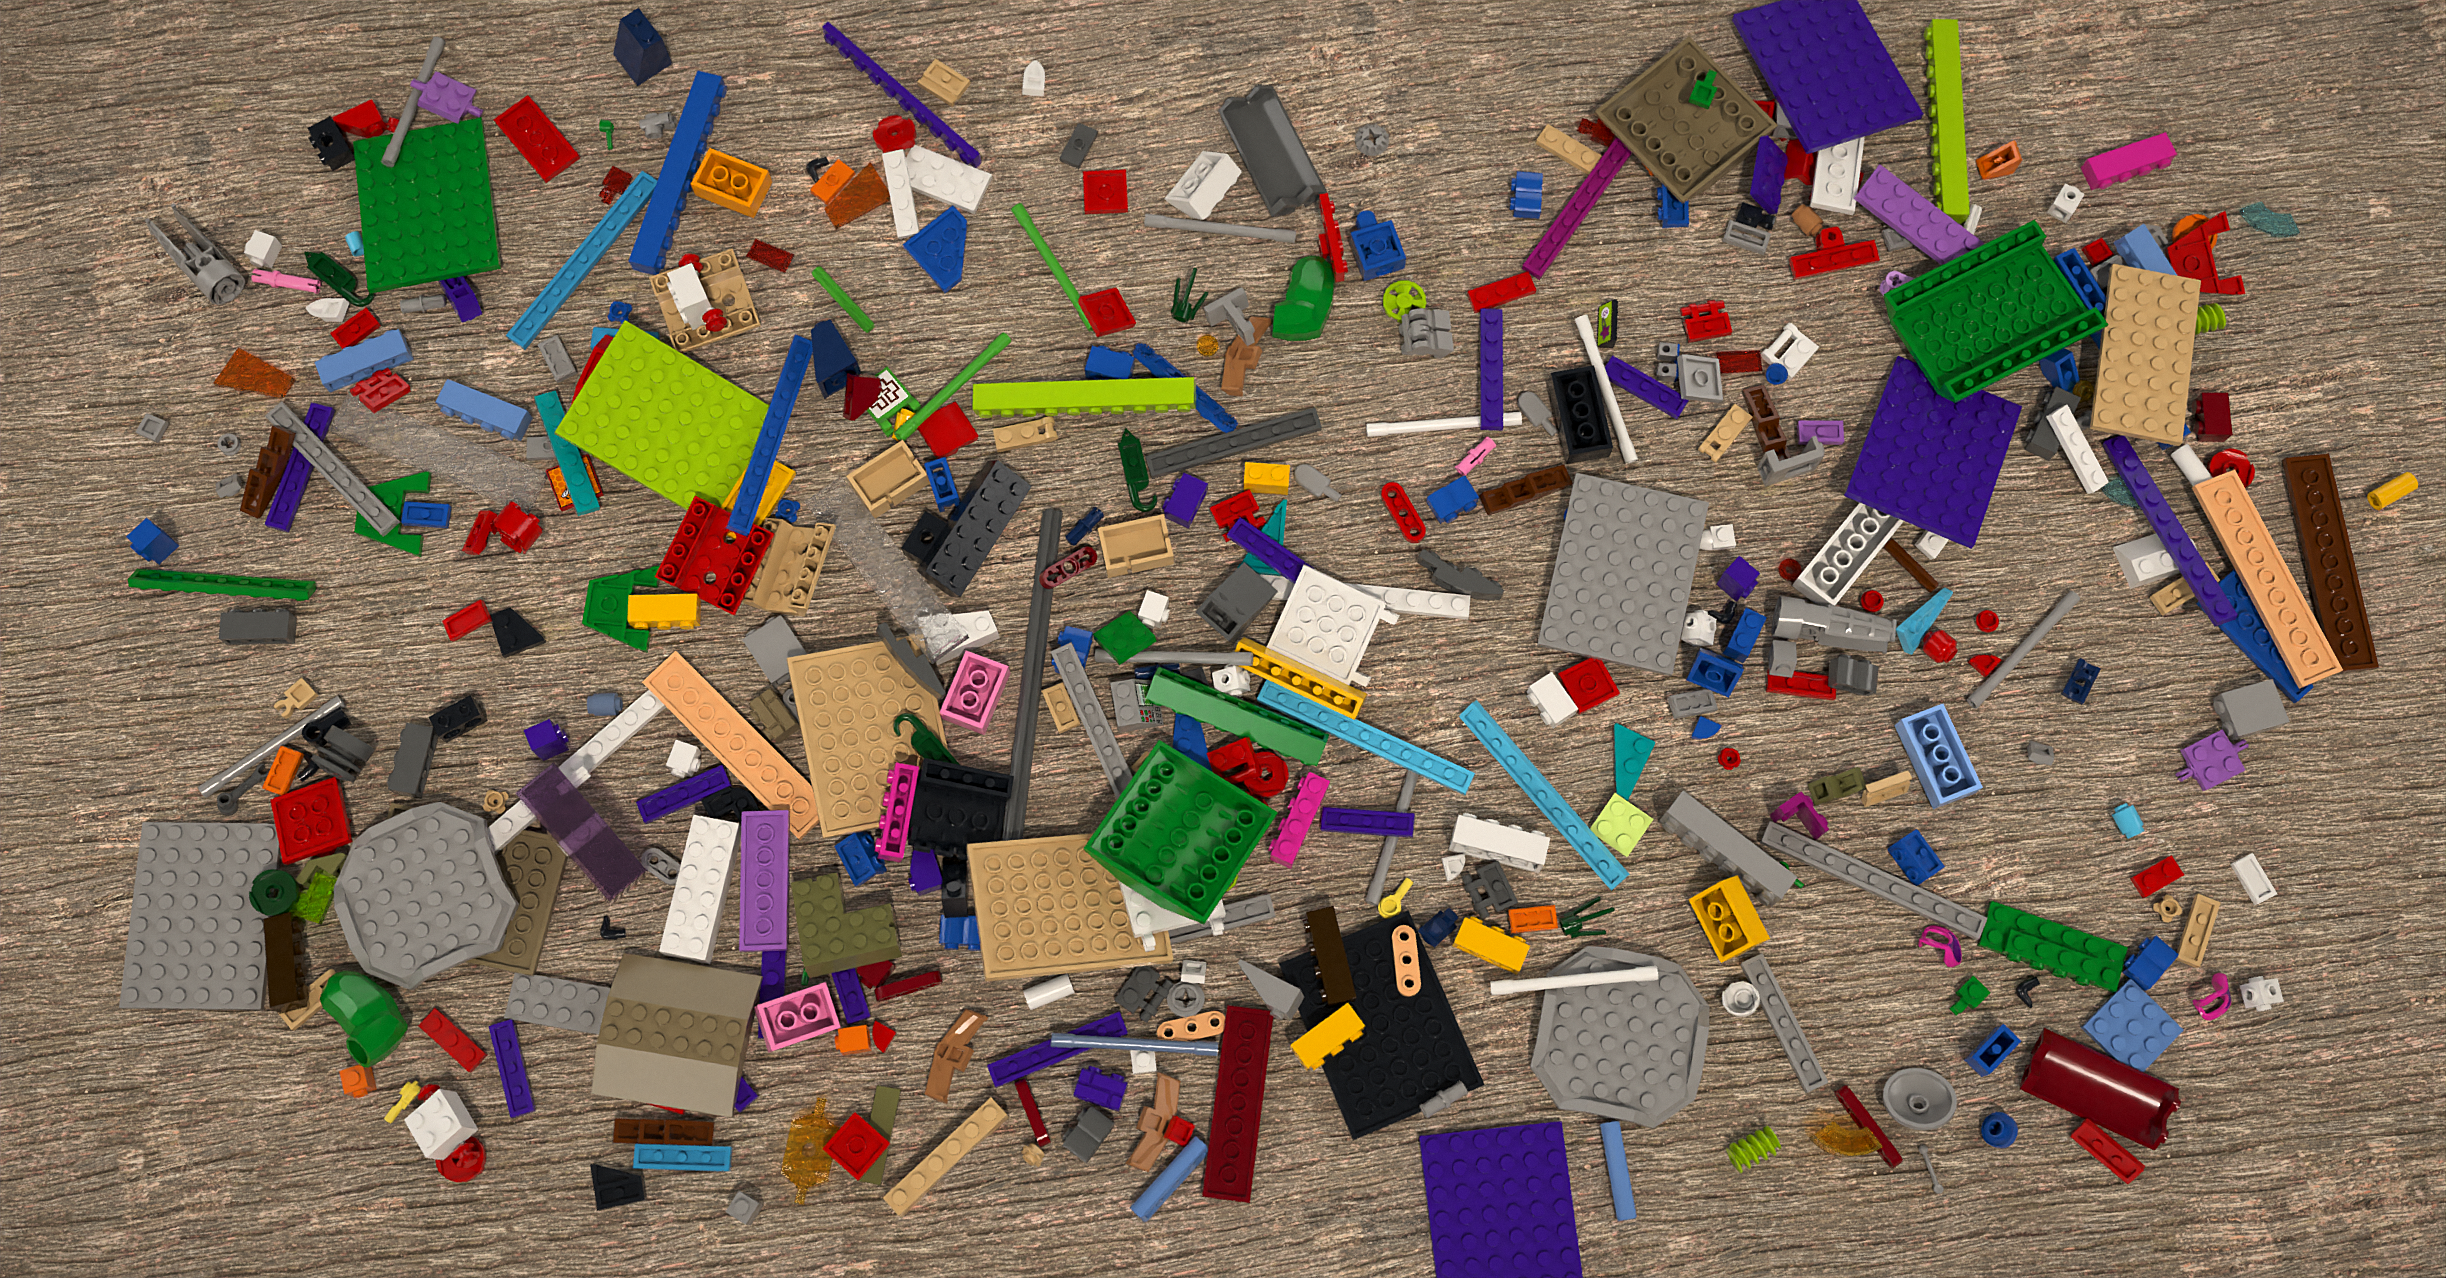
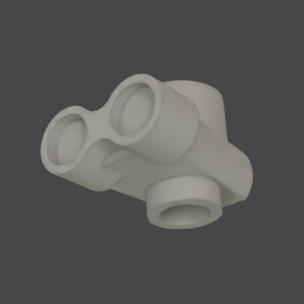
[639,112,678,139]

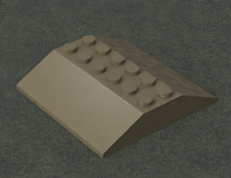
[1594,36,1778,204]
[591,953,763,1118]

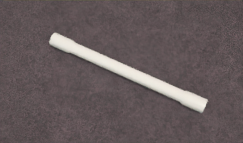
[1575,315,1638,464]
[1366,412,1522,437]
[1490,966,1658,996]

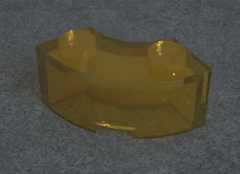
[1808,1121,1883,1158]

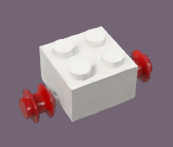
[666,253,727,332]
[404,1084,480,1168]

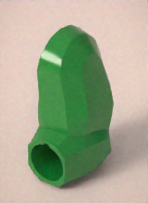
[1272,255,1336,341]
[320,971,408,1068]

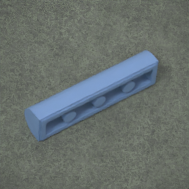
[1600,1121,1637,1221]
[1130,1136,1208,1222]

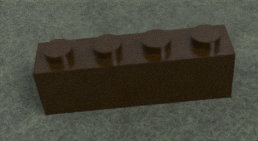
[1302,906,1357,1007]
[263,912,309,1014]

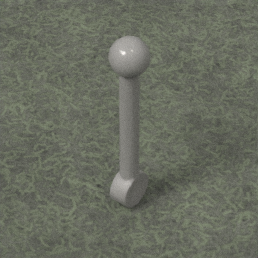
[1918,1145,1944,1194]

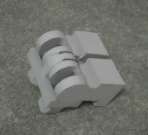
[1399,308,1454,359]

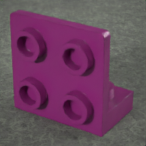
[1769,791,1829,840]

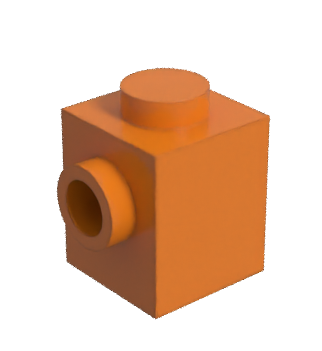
[339,1065,377,1098]

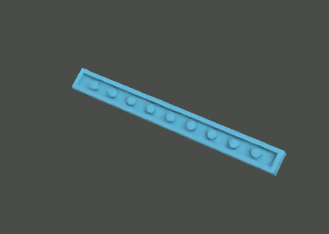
[1257,679,1475,795]
[1459,700,1630,890]

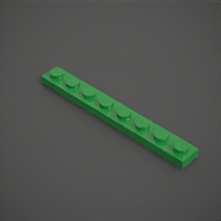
[128,569,316,601]

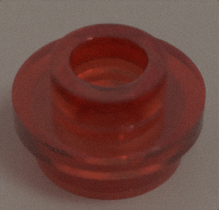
[1778,559,1801,581]

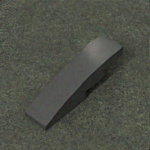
[876,622,946,700]

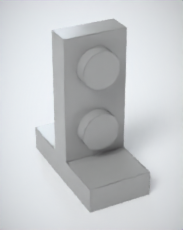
[1204,287,1255,346]

